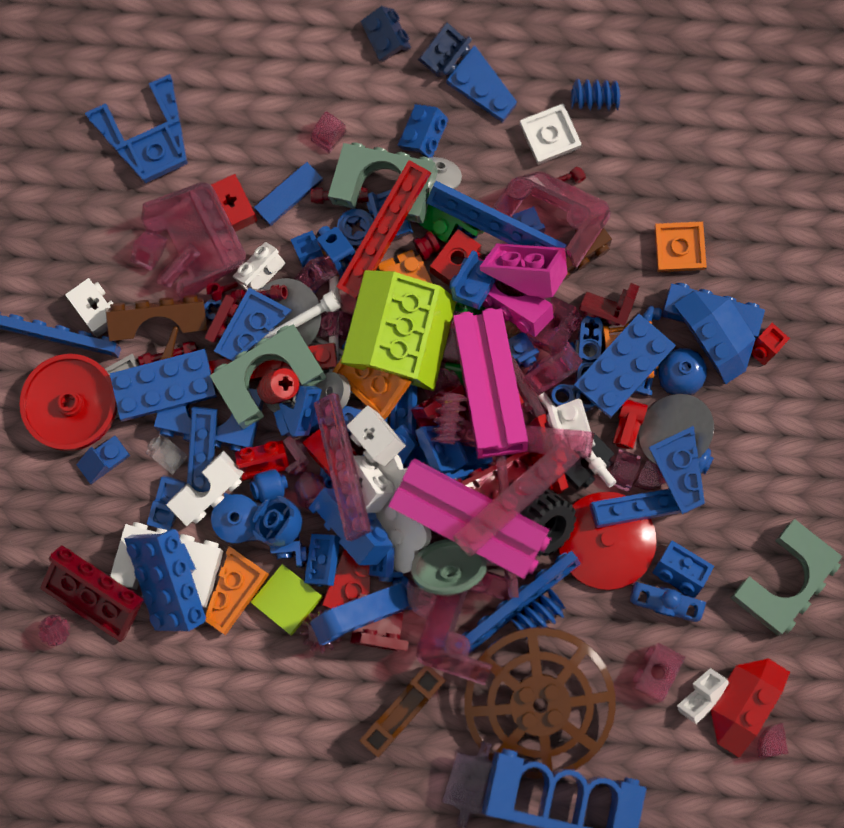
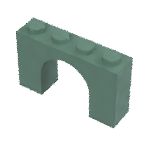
[328,142,438,224]
[209,324,327,429]
[730,519,843,636]

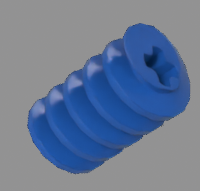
[571,79,620,111]
[510,589,566,640]

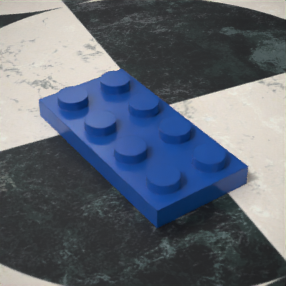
[574,314,676,418]
[110,349,217,422]

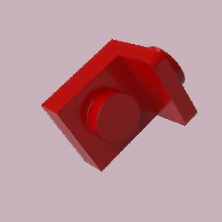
[751,323,790,365]

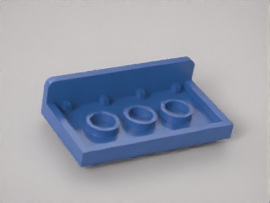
[124,529,206,631]

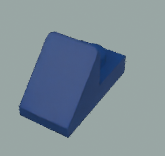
[279,386,322,436]
[76,435,130,484]

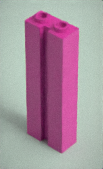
[453,308,528,459]
[388,459,551,578]

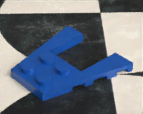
[85,74,188,183]

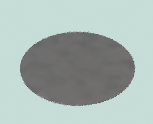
[260,278,321,346]
[639,394,714,464]

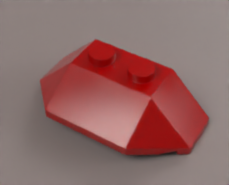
[710,658,790,758]

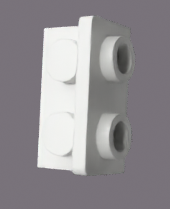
[233,242,286,291]
[547,398,595,456]

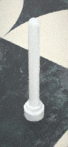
[251,291,341,350]

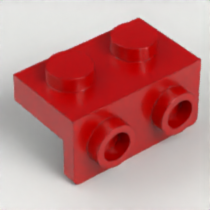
[235,440,290,481]

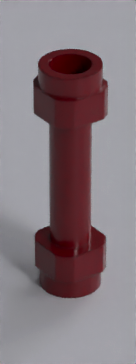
[311,187,368,204]
[231,284,288,301]
[138,341,197,365]

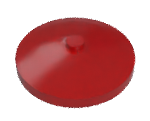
[20,354,117,451]
[558,492,656,591]

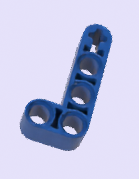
[550,316,603,412]
[310,583,413,646]

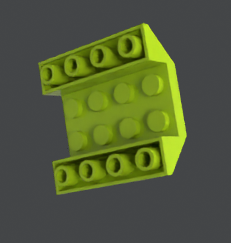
[340,270,456,391]

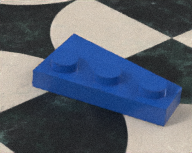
[447,45,517,123]

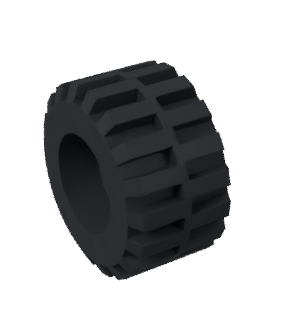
[513,487,576,556]

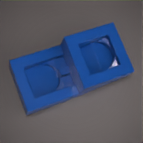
[147,476,187,530]

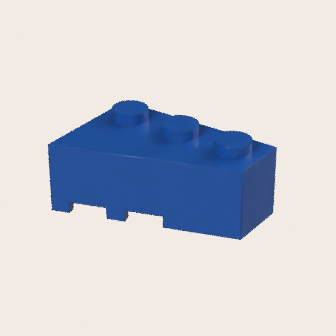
[309,488,393,565]

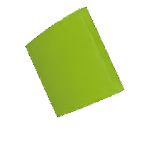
[251,564,323,636]

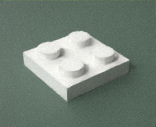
[520,104,582,165]

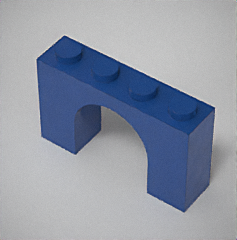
[154,388,264,452]

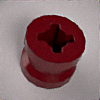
[413,231,441,261]

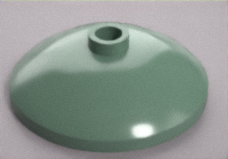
[411,539,487,595]

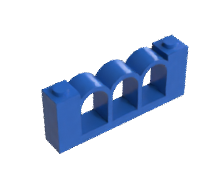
[482,749,647,828]

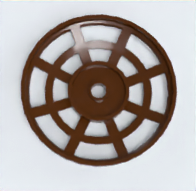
[464,627,616,779]

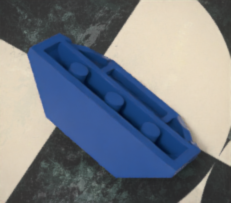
[673,291,756,384]

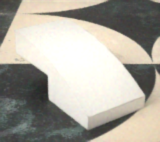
[677,668,729,724]

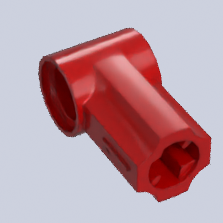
[613,399,648,450]

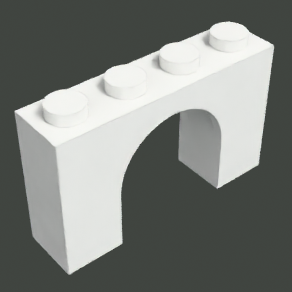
[110,522,224,609]

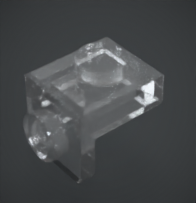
[146,435,188,475]

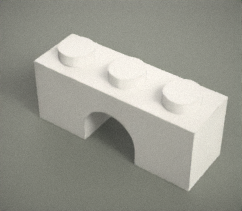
[166,451,244,526]

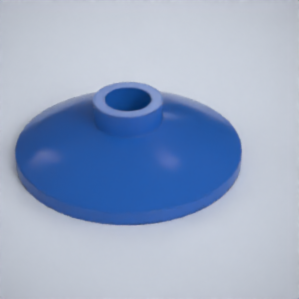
[211,494,258,543]

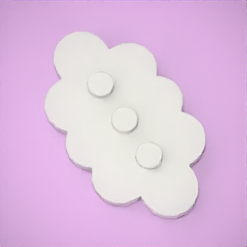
[376,455,431,573]

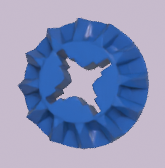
[337,209,374,247]

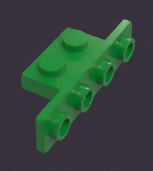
[416,204,484,243]

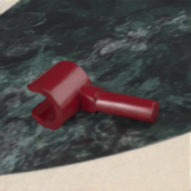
[552,167,586,185]
[206,281,238,301]

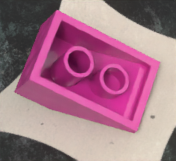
[480,243,568,299]

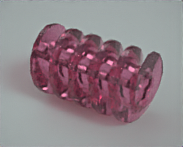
[431,392,468,444]

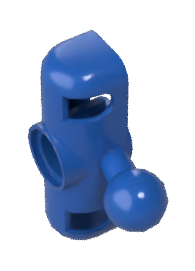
[630,582,706,622]

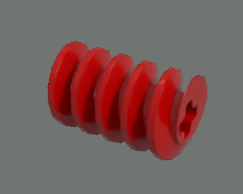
[257,368,299,405]

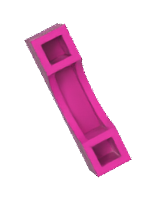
[478,257,553,337]

